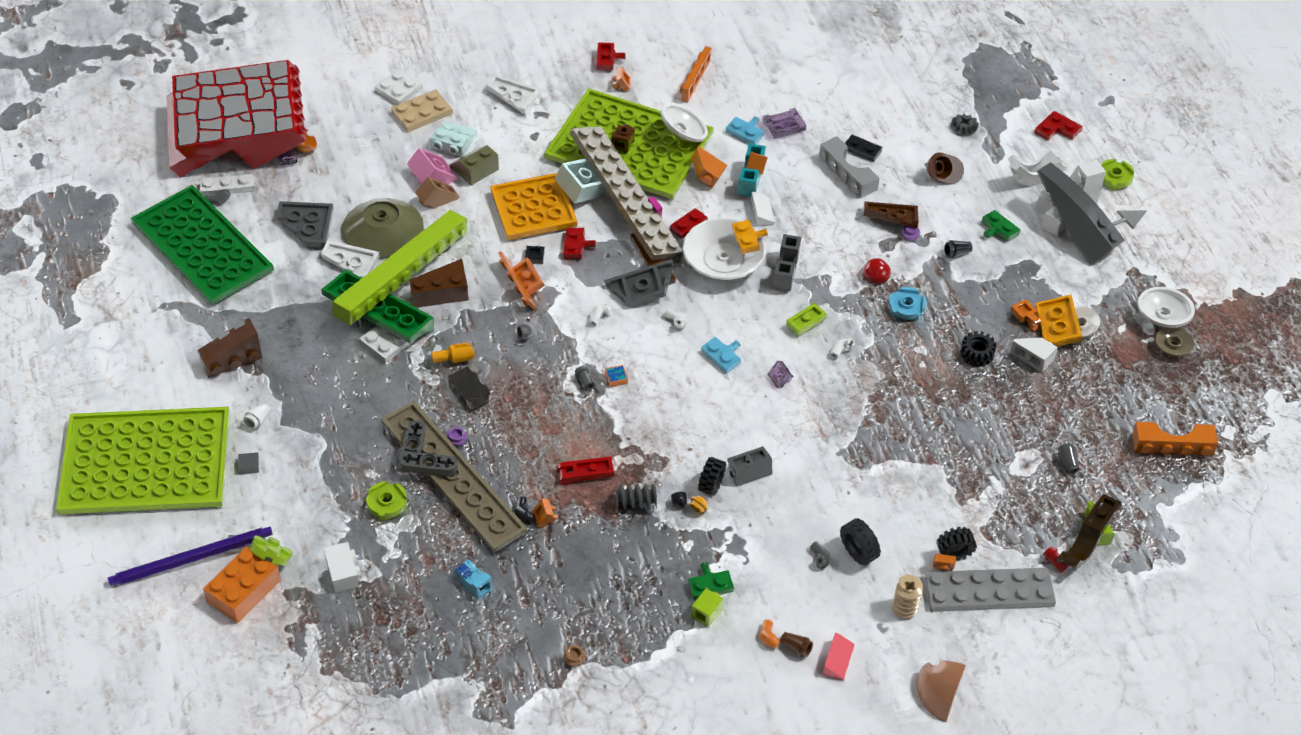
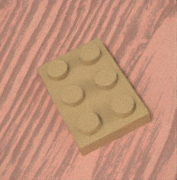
[391,89,453,133]

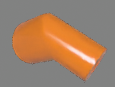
[759,619,780,649]

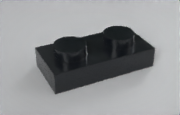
[845,134,882,162]

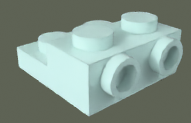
[430,121,477,157]

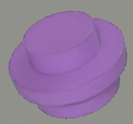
[902,226,920,241]
[447,427,467,446]

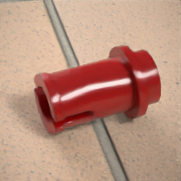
[1043,546,1069,573]

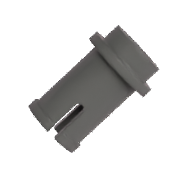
[575,366,595,391]

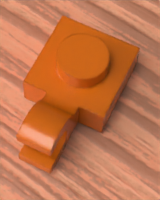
[1010,299,1041,332]

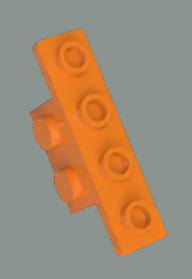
[498,251,545,310]

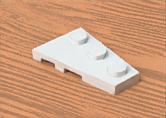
[486,74,540,114]
[321,240,380,278]

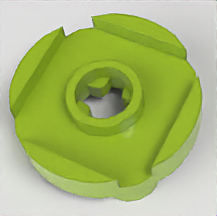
[1101,159,1134,191]
[366,481,407,521]
[250,536,293,566]

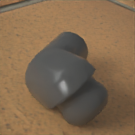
[205,189,231,205]
[810,541,830,569]

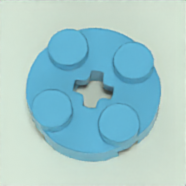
[889,287,927,320]

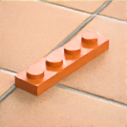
[680,46,711,102]

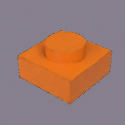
[933,554,956,571]

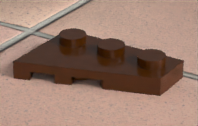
[864,201,919,228]

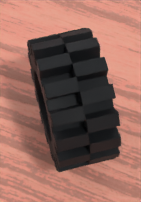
[960,331,996,367]
[698,457,726,496]
[936,527,977,561]

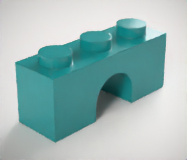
[738,143,766,197]

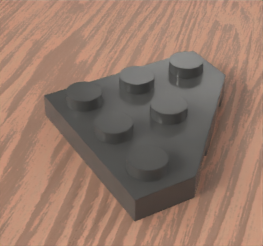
[276,201,334,248]

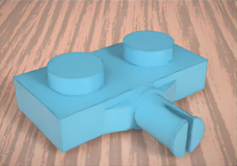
[726,116,764,144]
[701,337,741,373]

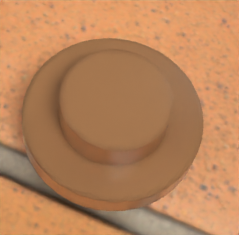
[564,645,585,667]

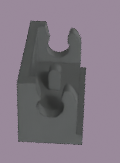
[727,446,773,487]

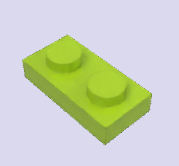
[786,303,827,336]

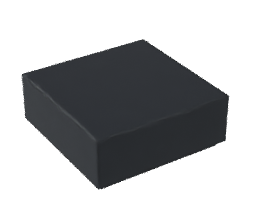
[525,246,545,264]

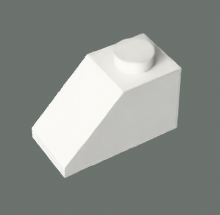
[1010,338,1058,372]

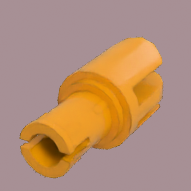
[431,343,475,364]

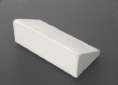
[751,192,775,226]

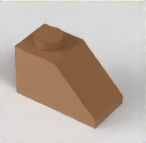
[415,177,460,208]

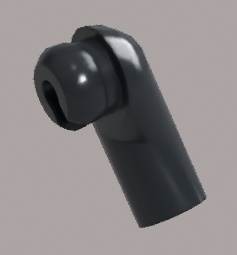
[515,496,535,523]

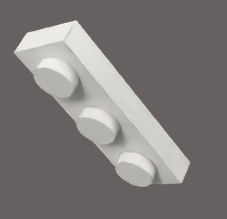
[200,174,255,196]

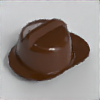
[924,152,964,184]

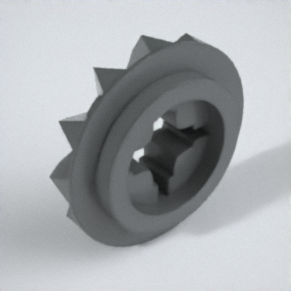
[951,113,979,135]

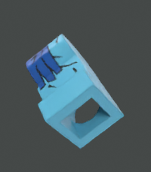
[454,560,493,600]

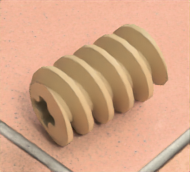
[892,575,923,619]

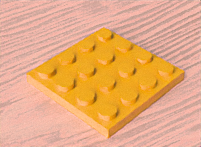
[490,172,578,240]

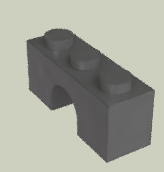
[773,234,802,291]

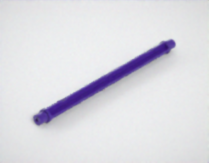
[107,526,273,586]

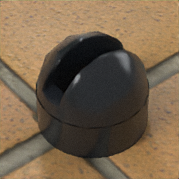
[671,492,687,508]

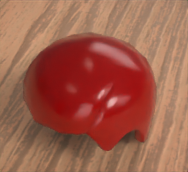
[862,258,891,285]

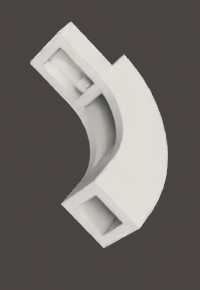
[1008,150,1067,186]

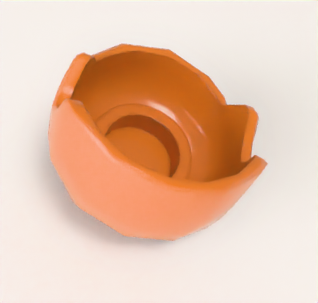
[295,129,317,153]

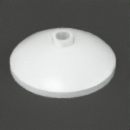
[661,103,708,142]
[1138,287,1195,328]

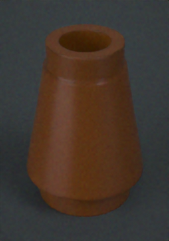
[780,632,813,657]

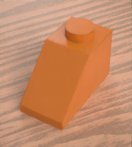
[691,146,728,188]

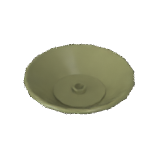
[342,198,424,259]

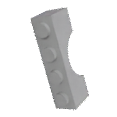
[819,136,879,198]

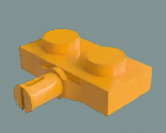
[732,219,768,254]

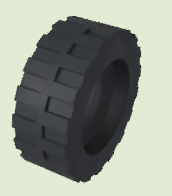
[840,518,881,566]

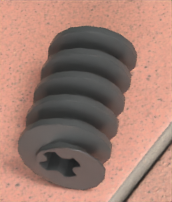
[616,483,657,509]

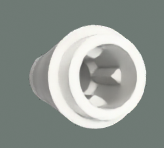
[243,403,271,430]

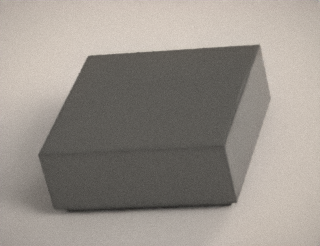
[238,452,259,474]

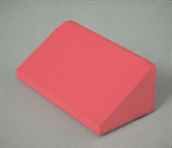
[823,632,855,680]

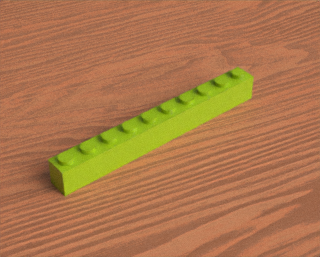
[332,210,468,325]

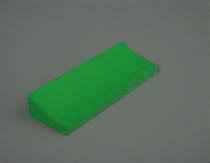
[321,269,434,343]

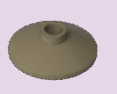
[1155,327,1194,357]

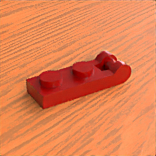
[556,456,614,485]

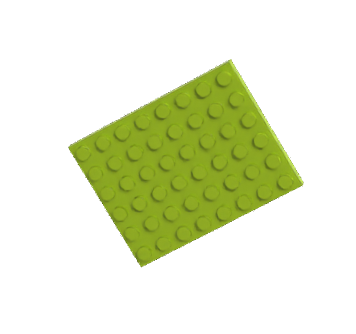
[544,88,714,200]
[56,406,230,514]

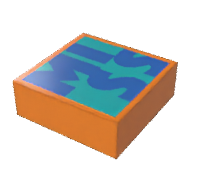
[605,365,628,387]

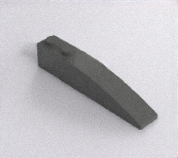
[1037,162,1125,265]

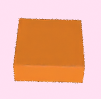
[746,152,768,175]

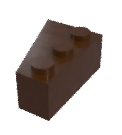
[409,259,469,308]
[197,318,263,378]

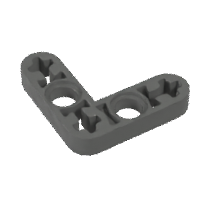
[400,420,458,476]

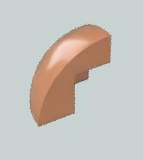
[917,660,966,722]

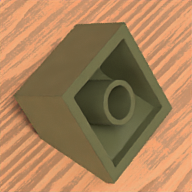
[449,145,499,186]

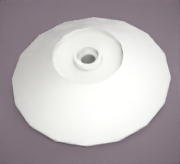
[682,218,766,280]

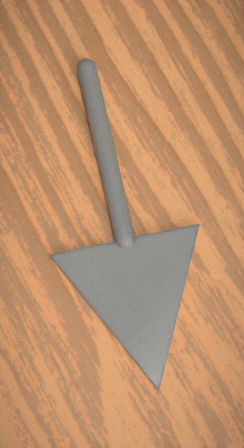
[1112,210,1147,229]

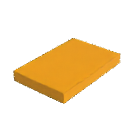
[1035,294,1083,347]

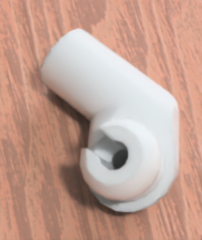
[588,304,612,325]
[665,308,687,330]
[829,338,855,359]

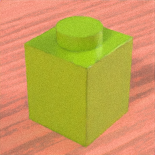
[691,589,724,627]

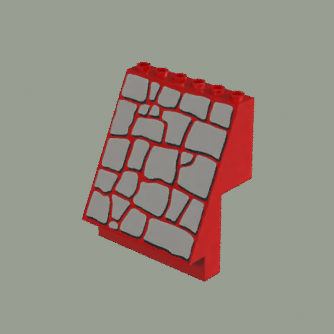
[166,60,306,178]

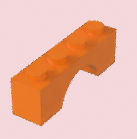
[1132,422,1218,456]

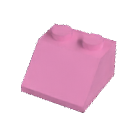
[407,148,459,185]

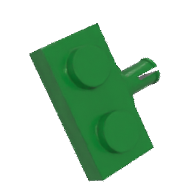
[981,210,1021,242]
[688,562,734,600]

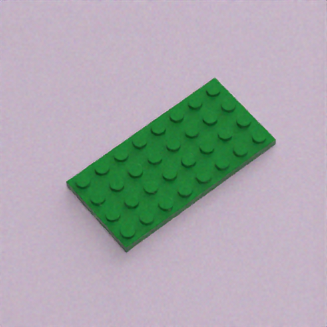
[131,185,274,305]

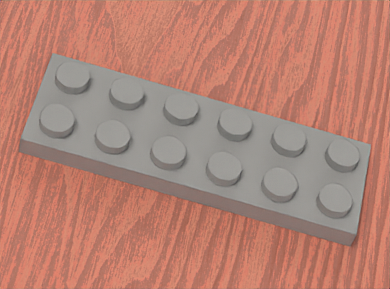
[925,567,1056,611]

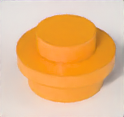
[689,496,709,514]

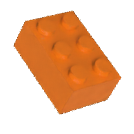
[203,546,281,623]

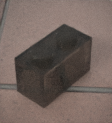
[448,366,490,413]

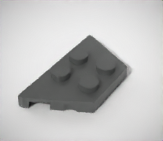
[604,259,674,307]

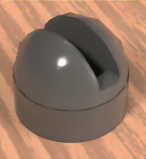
[517,324,532,340]

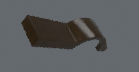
[1057,494,1122,571]

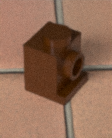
[611,124,635,152]

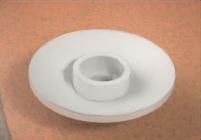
[1075,307,1100,338]

